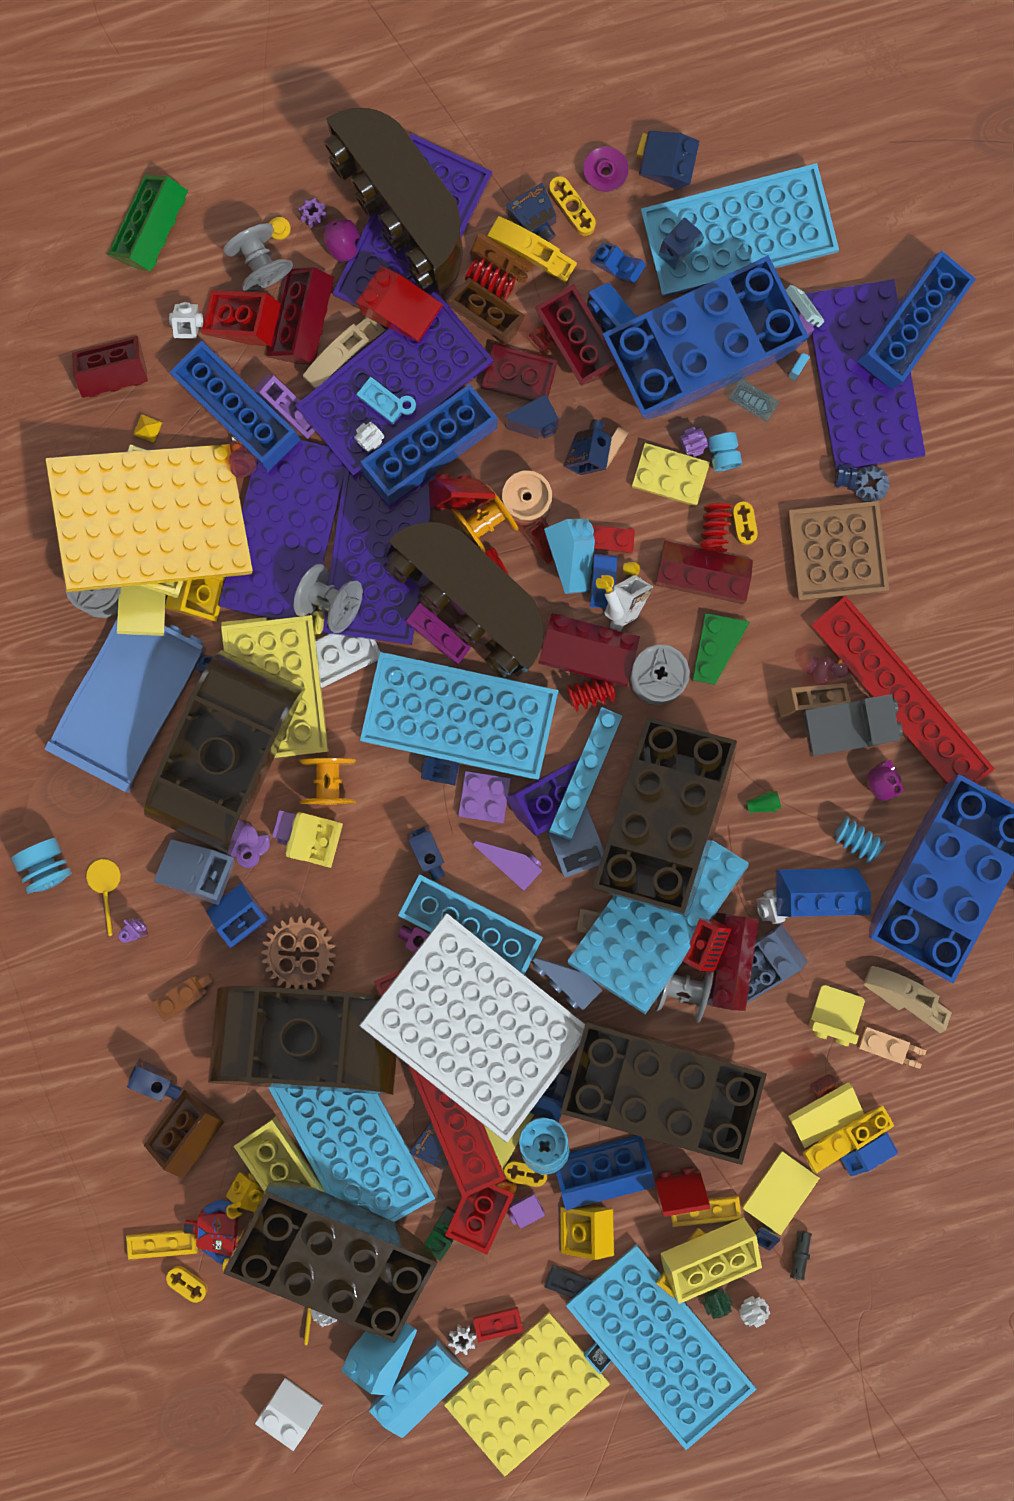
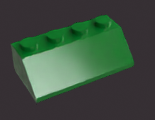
[107,174,188,272]

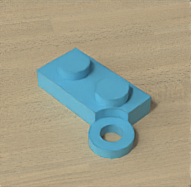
[356,377,416,424]

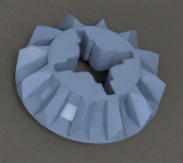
[854,465,890,502]

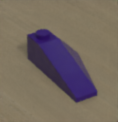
[506,757,600,836]

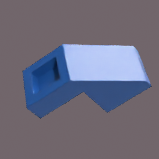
[591,242,646,284]
[590,554,617,608]
[840,1132,898,1177]

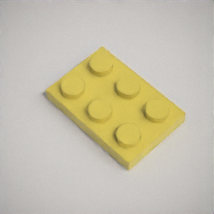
[632,443,710,507]

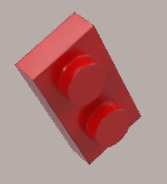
[593,526,635,553]
[473,1307,523,1342]

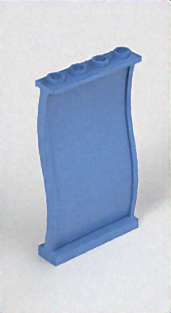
[44,617,206,793]

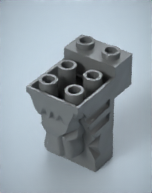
[802,694,903,757]

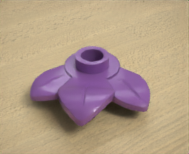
[230,823,270,868]

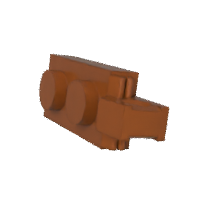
[152,973,215,1022]

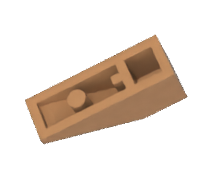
[776,683,851,717]

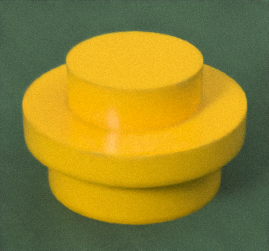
[269,217,291,240]

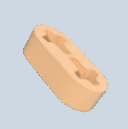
[606,427,629,469]

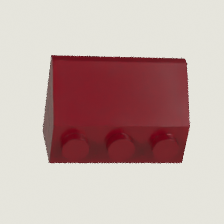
[72,336,148,398]

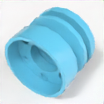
[11,838,72,894]
[519,1118,570,1175]

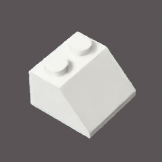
[255,1378,323,1451]

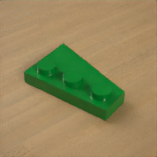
[692,613,750,685]

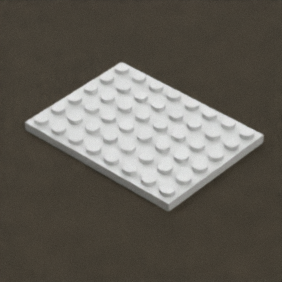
[359,913,585,1142]

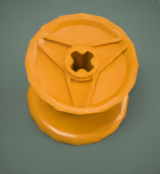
[451,484,519,553]
[299,758,356,805]

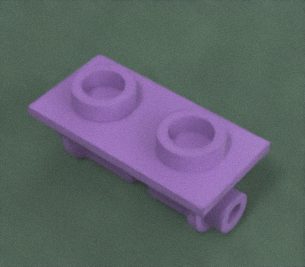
[118,918,149,943]

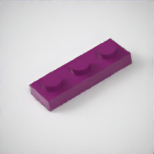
[404,603,472,664]

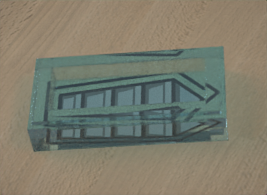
[729,379,780,422]

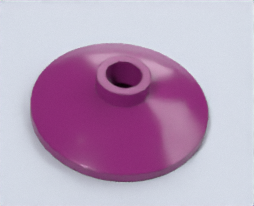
[584,147,629,192]

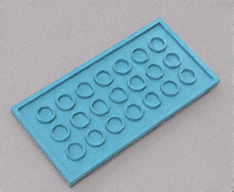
[641,163,839,297]
[360,652,558,780]
[567,840,749,1015]
[268,1087,436,1222]
[566,1244,757,1450]

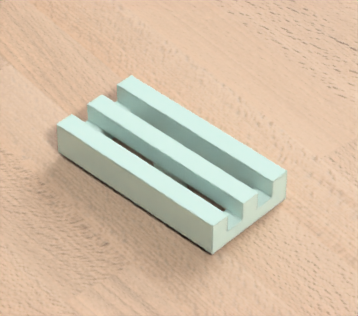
[786,285,824,327]

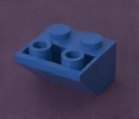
[587,282,637,333]
[206,883,270,948]

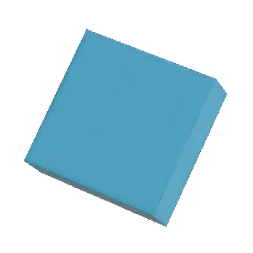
[788,353,810,381]

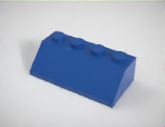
[776,868,871,917]
[556,1135,655,1210]

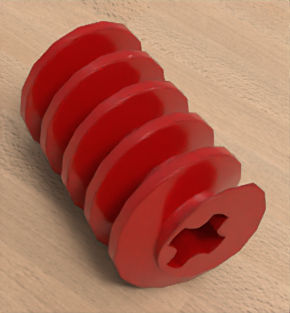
[465,258,516,301]
[700,502,733,552]
[566,678,616,712]

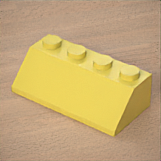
[234,1116,326,1193]
[660,1218,762,1304]

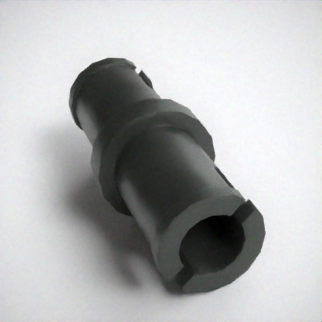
[790,1230,812,1280]

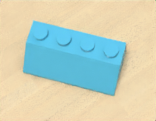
[369,1338,469,1438]

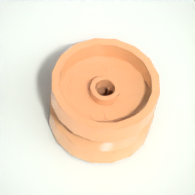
[502,471,552,525]

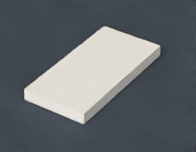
[316,634,381,688]

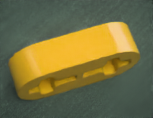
[732,502,758,546]
[504,1160,547,1187]
[166,1266,208,1303]

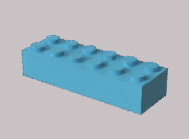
[398,874,543,975]

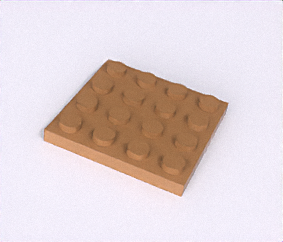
[788,501,889,601]

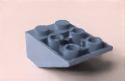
[546,805,604,878]
[154,839,235,905]
[747,924,808,1003]
[532,956,602,1010]

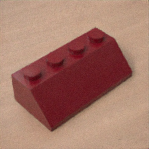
[266,267,334,365]
[535,284,618,386]
[655,541,753,604]
[538,613,640,687]
[707,912,759,1011]

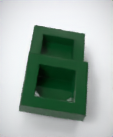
[424,1206,455,1261]

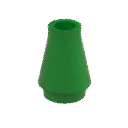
[746,790,782,814]

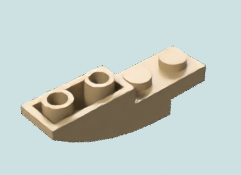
[303,318,385,389]
[863,966,952,1033]

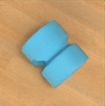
[707,432,743,471]

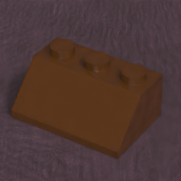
[446,278,525,346]
[144,1090,224,1178]

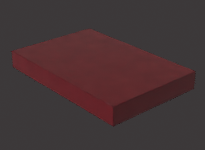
[481,343,558,401]

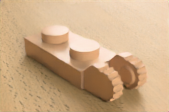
[858,1026,927,1069]

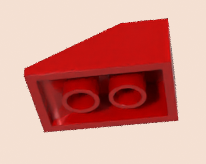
[356,266,443,342]
[201,290,281,346]
[429,474,496,510]
[654,1166,711,1217]
[445,1179,517,1255]

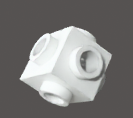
[169,302,203,338]
[756,889,787,924]

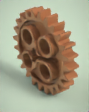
[261,916,337,990]

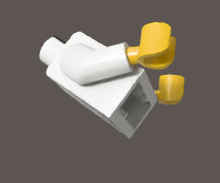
[596,562,653,631]

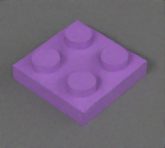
[459,771,511,824]

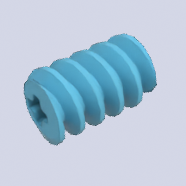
[834,816,886,864]

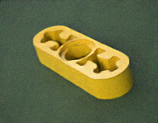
[549,176,596,236]

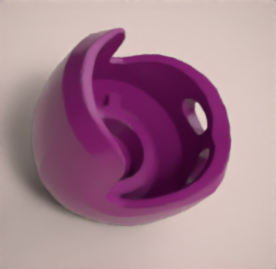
[324,219,360,262]
[866,760,904,801]

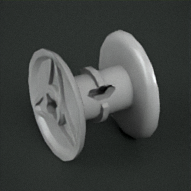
[223,223,293,292]
[294,564,363,634]
[64,586,121,618]
[629,644,690,705]
[655,971,714,1023]

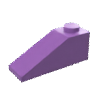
[253,375,315,439]
[473,841,542,890]

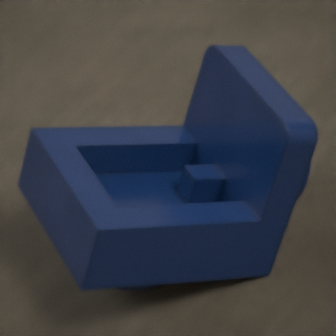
[421,757,459,786]

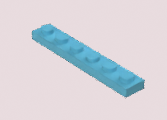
[549,707,622,841]

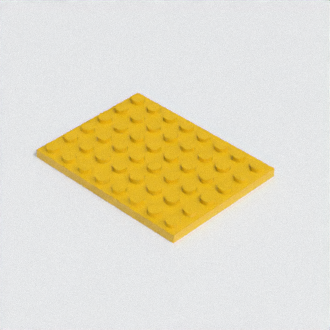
[45,444,253,592]

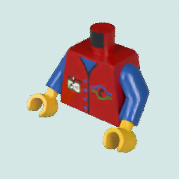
[184,1199,242,1271]

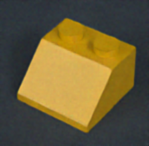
[165,577,226,622]
[560,1206,614,1260]

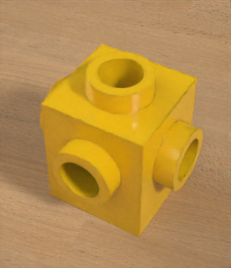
[226,1172,264,1212]

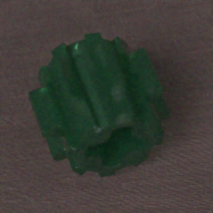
[703,1288,733,1319]

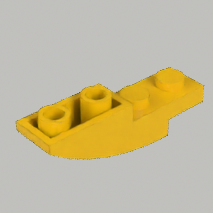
[487,216,577,284]
[802,1106,895,1173]

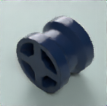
[834,465,857,490]

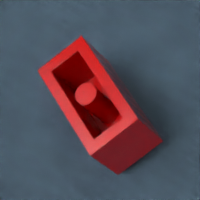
[683,918,732,971]

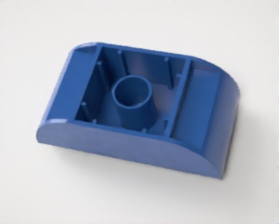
[602,255,809,419]
[869,774,1014,983]

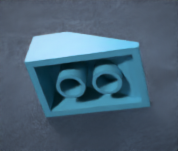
[544,519,595,594]
[341,1322,417,1396]

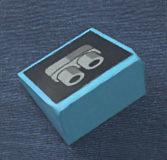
[584,1342,611,1374]

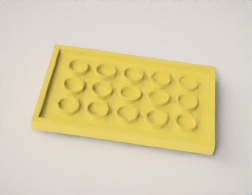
[221,615,329,758]
[444,1311,610,1477]

